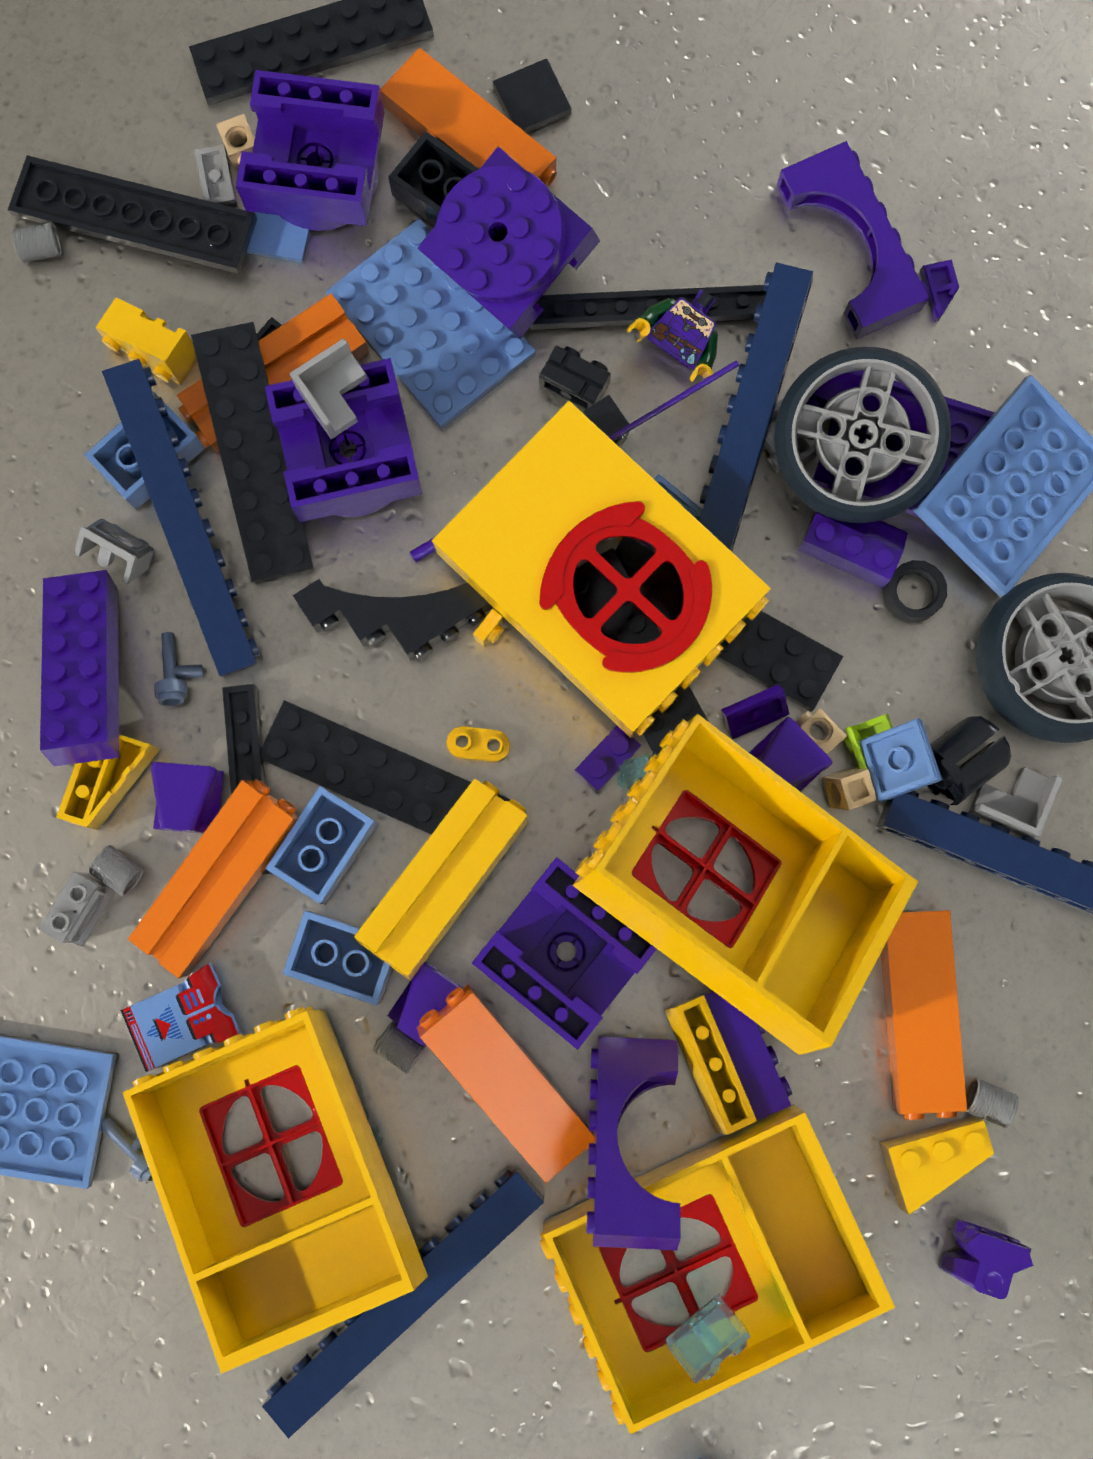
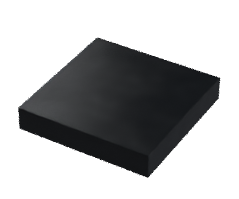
[493,58,572,133]

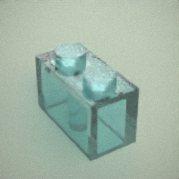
[666,1293,751,1383]

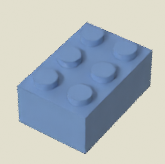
[84,392,205,510]
[265,786,379,905]
[282,911,393,1006]

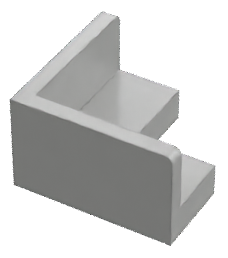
[289,339,367,439]
[968,767,1063,838]

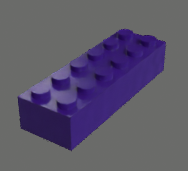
[40,570,119,766]

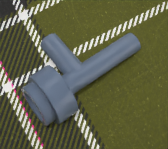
[154,632,203,706]
[101,1117,153,1184]

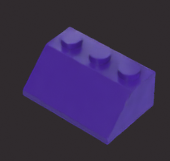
[797,511,908,589]

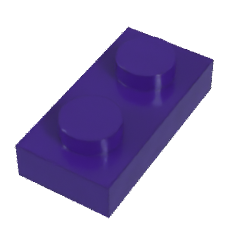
[721,684,790,740]
[575,726,641,792]

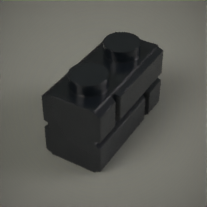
[539,345,611,410]

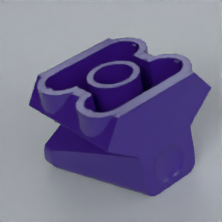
[749,717,833,792]
[151,762,224,834]
[387,962,464,1046]
[939,1219,1034,1299]

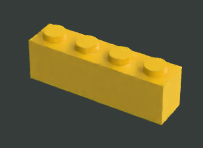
[664,995,757,1135]

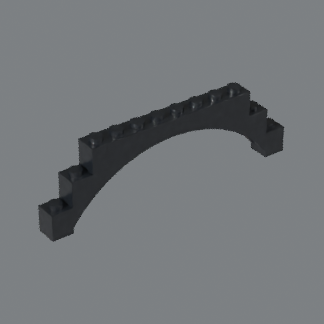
[292,395,629,661]

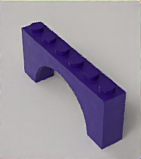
[777,141,929,340]
[586,1036,681,1251]

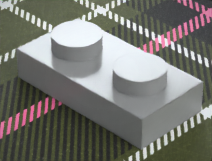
[194,144,237,207]

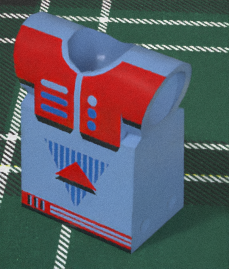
[120,962,241,1072]

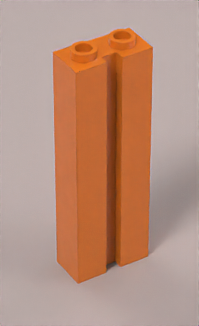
[380,47,557,187]
[176,293,369,454]
[128,779,299,979]
[881,910,967,1120]
[416,984,595,1183]

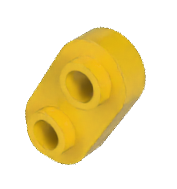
[447,726,510,763]

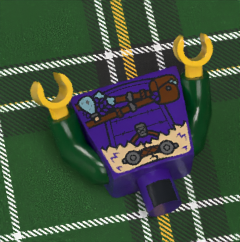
[627,290,718,382]

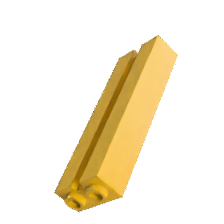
[354,778,528,981]

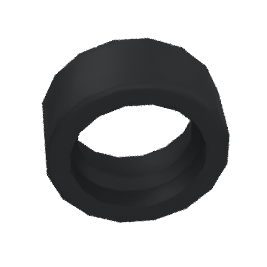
[883,560,947,623]

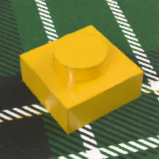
[473,609,504,647]

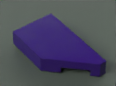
[920,259,960,322]

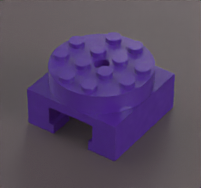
[236,70,385,231]
[417,147,600,339]
[265,358,423,522]
[472,857,657,1050]

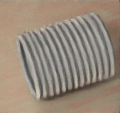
[12,222,62,263]
[89,845,144,896]
[373,1021,427,1074]
[965,1078,1019,1128]

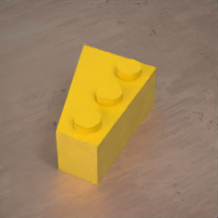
[95,298,197,385]
[56,734,160,830]
[879,1115,994,1215]

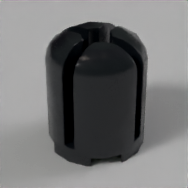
[927,716,1012,805]

